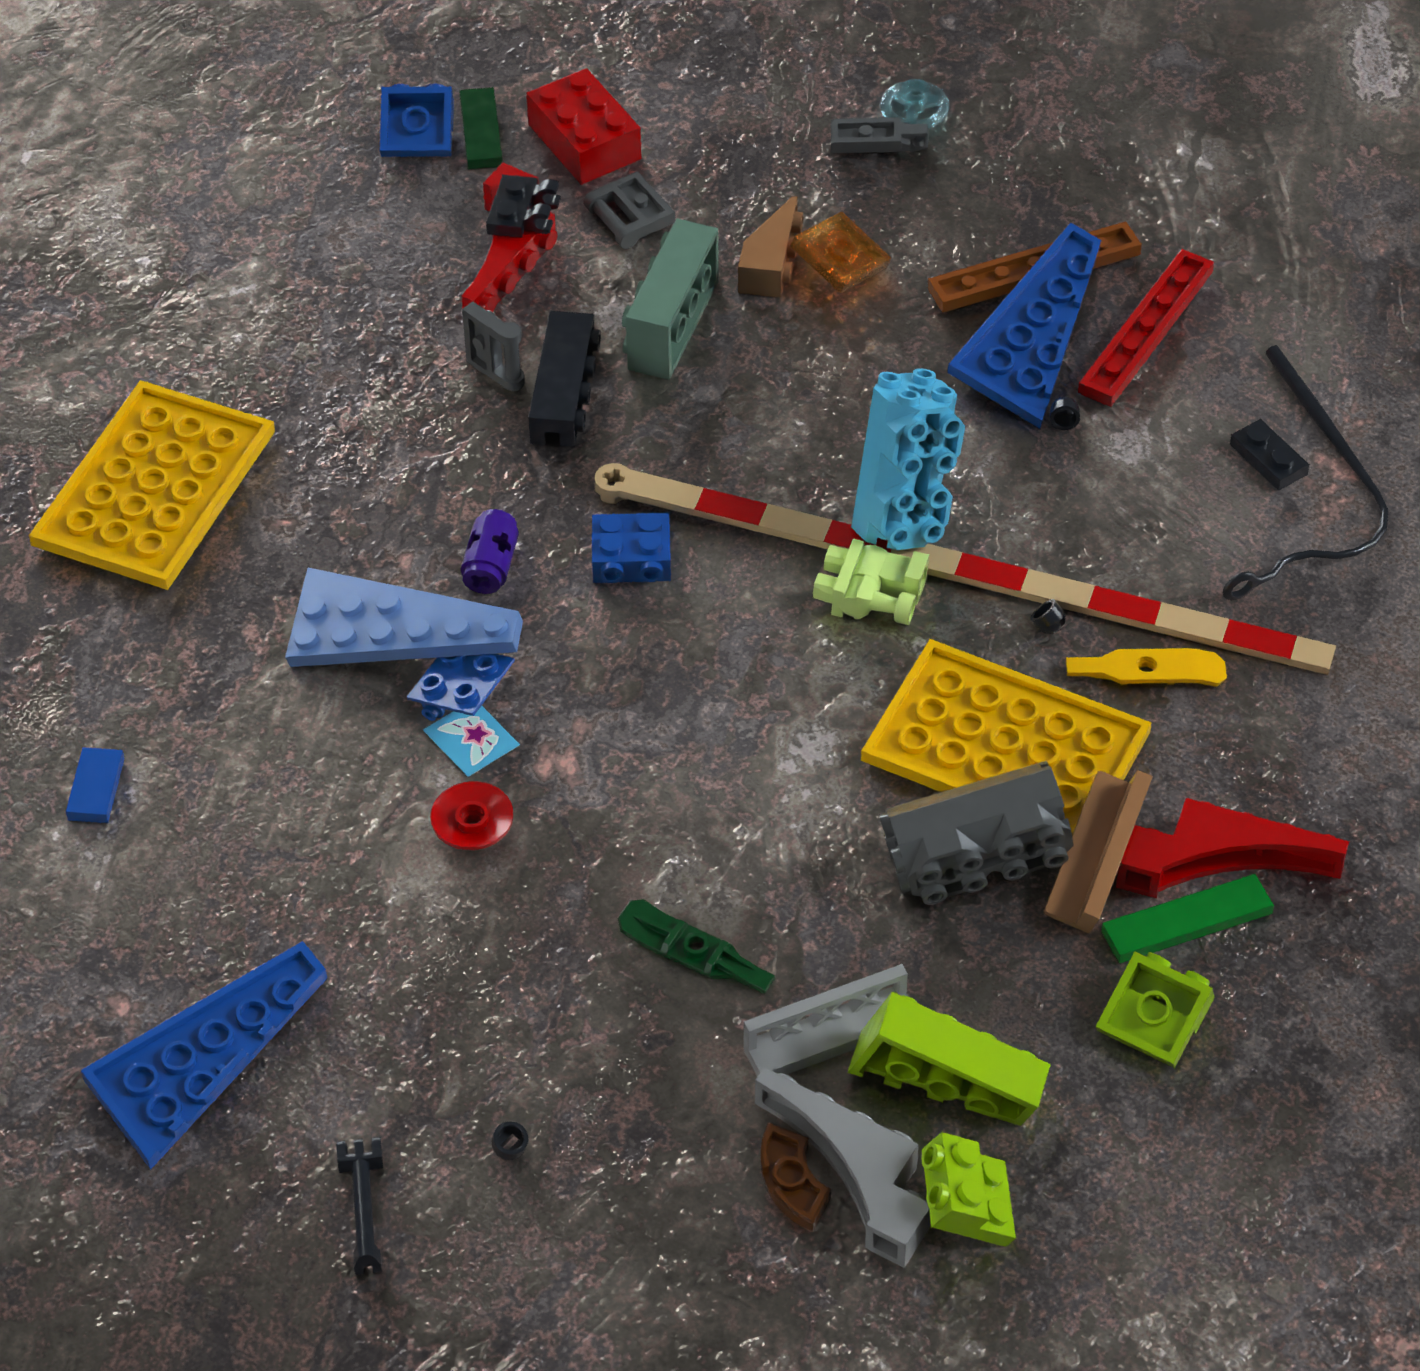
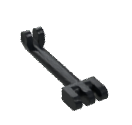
[336,1137,383,1275]

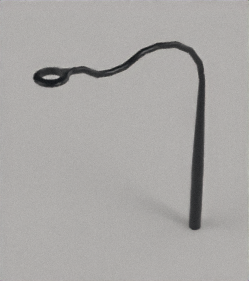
[1223,345,1389,601]

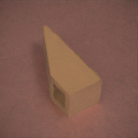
[738,196,804,298]

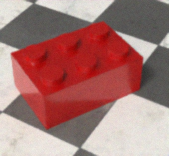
[526,68,642,185]

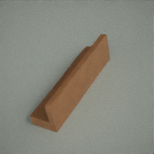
[1044,770,1153,933]

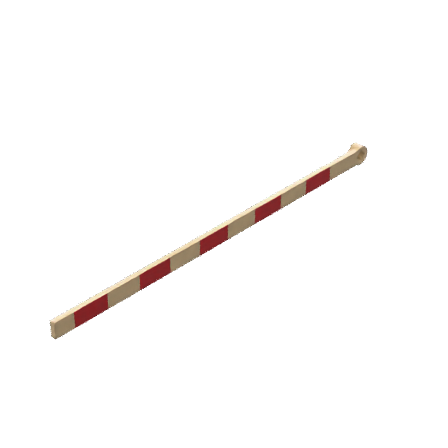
[595,463,1336,675]

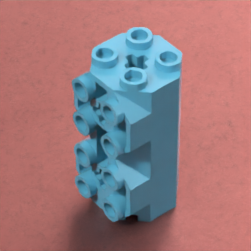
[851,368,965,550]

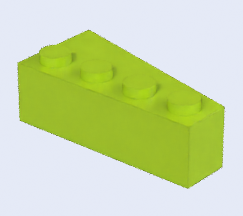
[847,992,1051,1126]

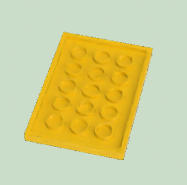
[29,380,275,590]
[861,639,1152,835]

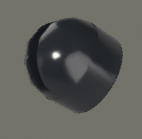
[1050,397,1080,430]
[1030,599,1066,634]
[492,1121,529,1160]

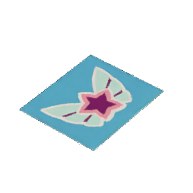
[423,706,520,777]

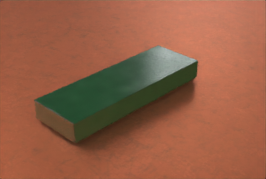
[459,87,503,169]

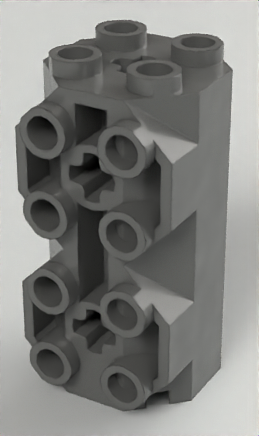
[879,761,1074,905]

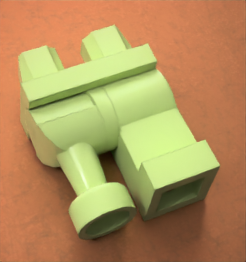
[813,539,929,626]

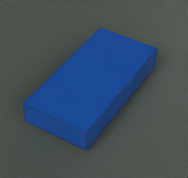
[66,747,125,823]

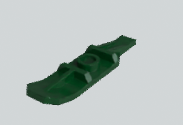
[618,899,775,994]

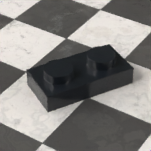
[1230,419,1310,491]

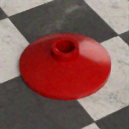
[430,781,514,850]

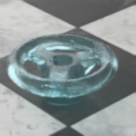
[880,79,949,129]

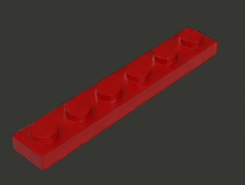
[1078,249,1214,407]

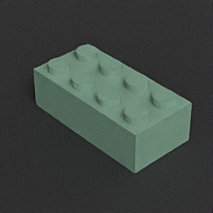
[622,218,719,380]

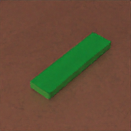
[1101,874,1274,964]

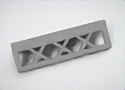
[744,964,908,1077]

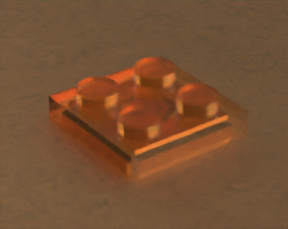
[790,211,892,294]

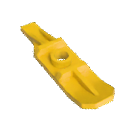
[1066,648,1227,687]

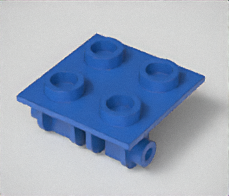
[407,654,515,721]

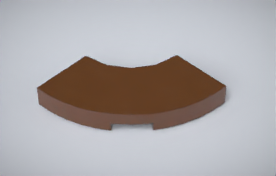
[760,1122,831,1232]

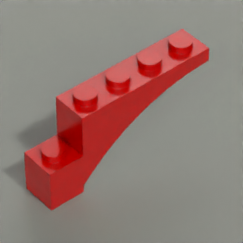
[461,162,558,312]
[1116,798,1349,899]

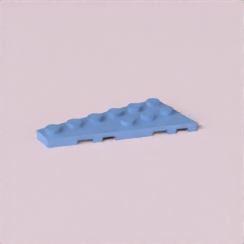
[285,568,523,667]

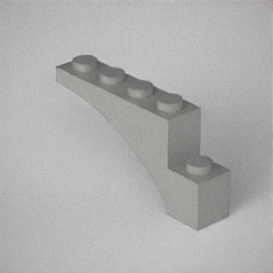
[755,1067,931,1268]

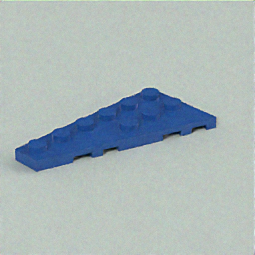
[947,223,1101,429]
[81,941,327,1170]

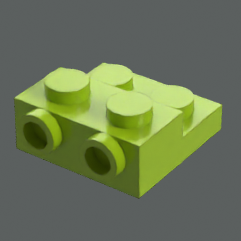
[1095,952,1215,1068]
[921,1132,1016,1247]

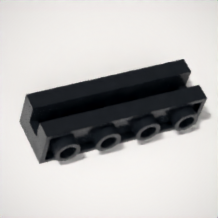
[528,310,601,447]

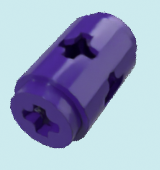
[461,509,519,594]

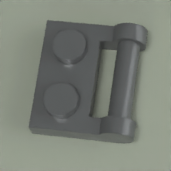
[583,171,675,249]
[462,301,525,391]

